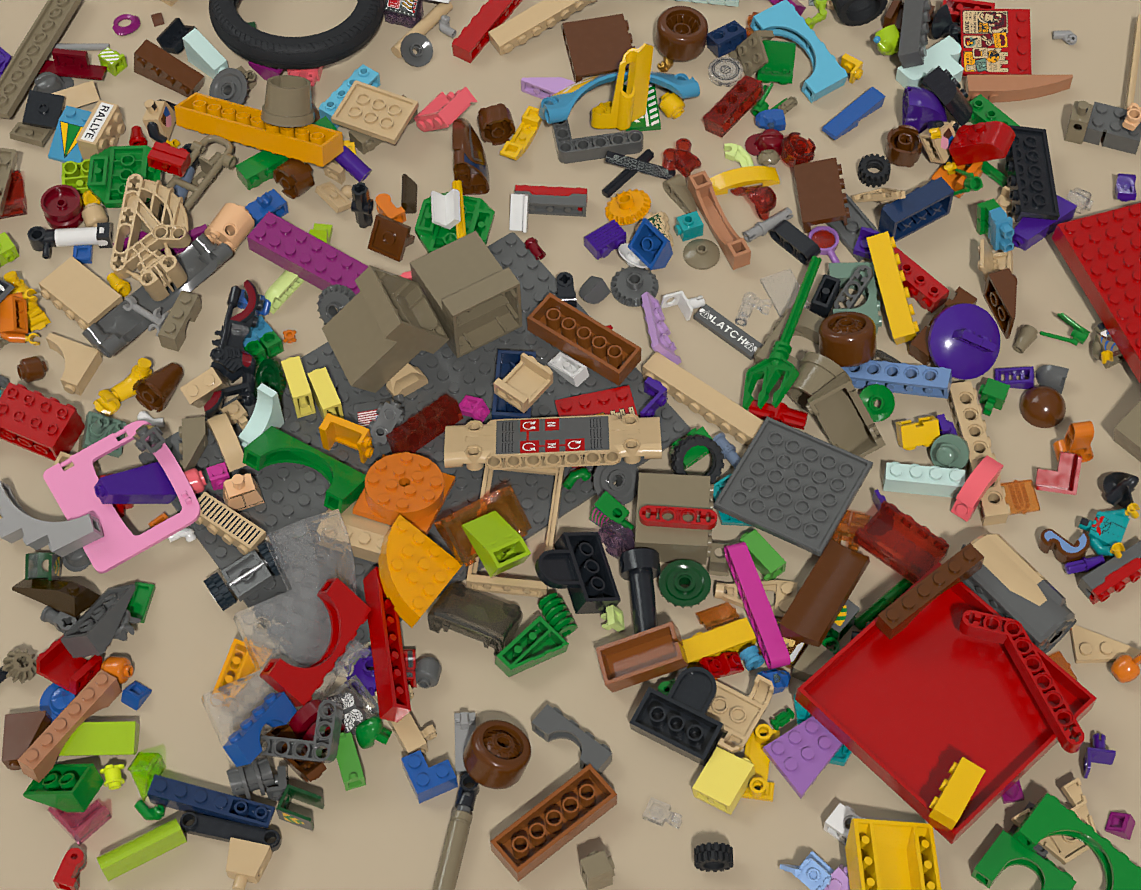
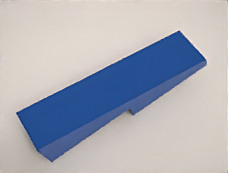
[822,86,885,140]

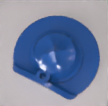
[40,683,82,722]

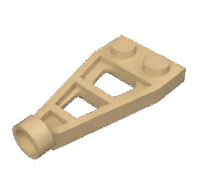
[715,580,798,620]

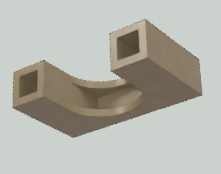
[754,304,825,380]

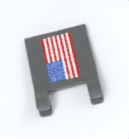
[353,394,408,435]

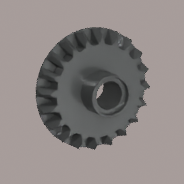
[209,68,249,104]
[611,265,659,307]
[316,284,356,325]
[592,457,640,505]

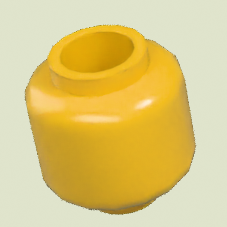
[659,92,685,119]

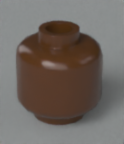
[17,356,47,383]

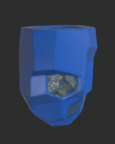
[755,109,786,131]
[756,669,791,694]

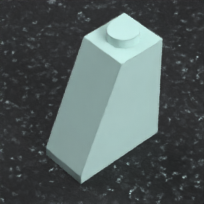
[182,28,228,79]

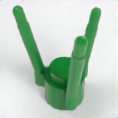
[751,83,787,117]
[954,168,983,196]
[1040,313,1090,346]

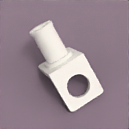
[660,291,705,321]

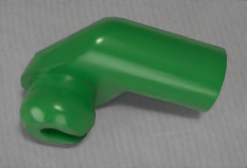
[563,467,591,490]
[134,800,165,820]

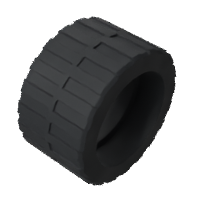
[831,0,888,26]

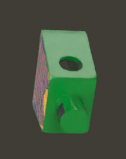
[589,491,635,536]

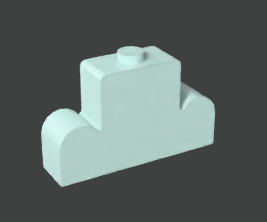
[895,35,964,92]

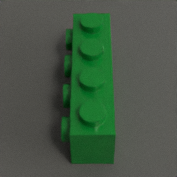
[968,94,1019,126]

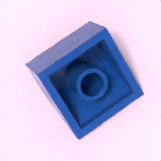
[628,218,673,270]

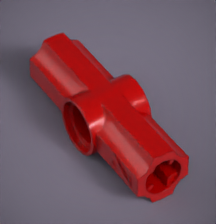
[749,400,808,430]

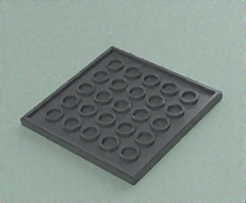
[713,416,873,557]

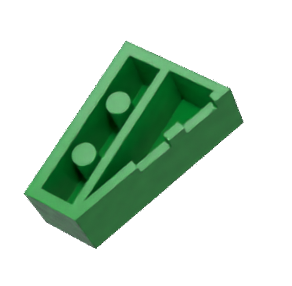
[495,616,569,677]

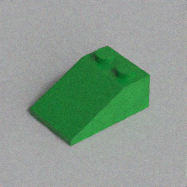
[23,764,104,812]

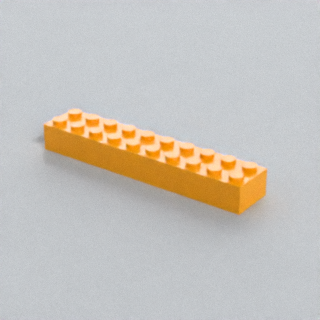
[174,92,344,167]

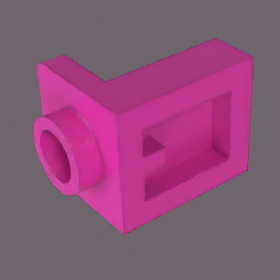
[456,395,490,423]
[206,462,230,491]

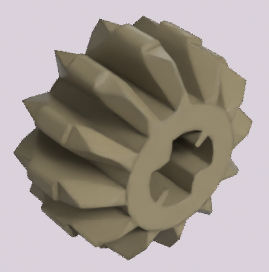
[2,648,36,684]

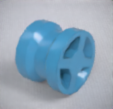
[739,645,765,671]

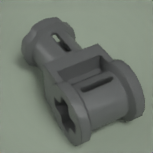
[40,606,77,634]

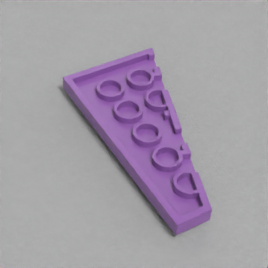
[763,716,843,799]

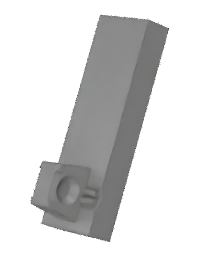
[454,712,476,775]

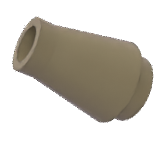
[1013,325,1038,353]

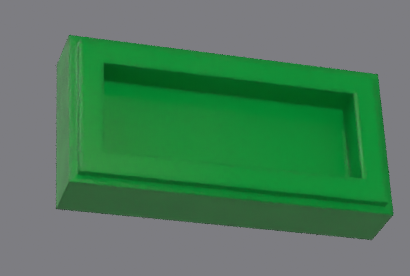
[126,581,156,623]

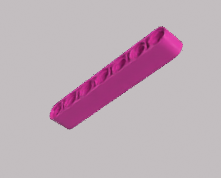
[724,541,791,670]

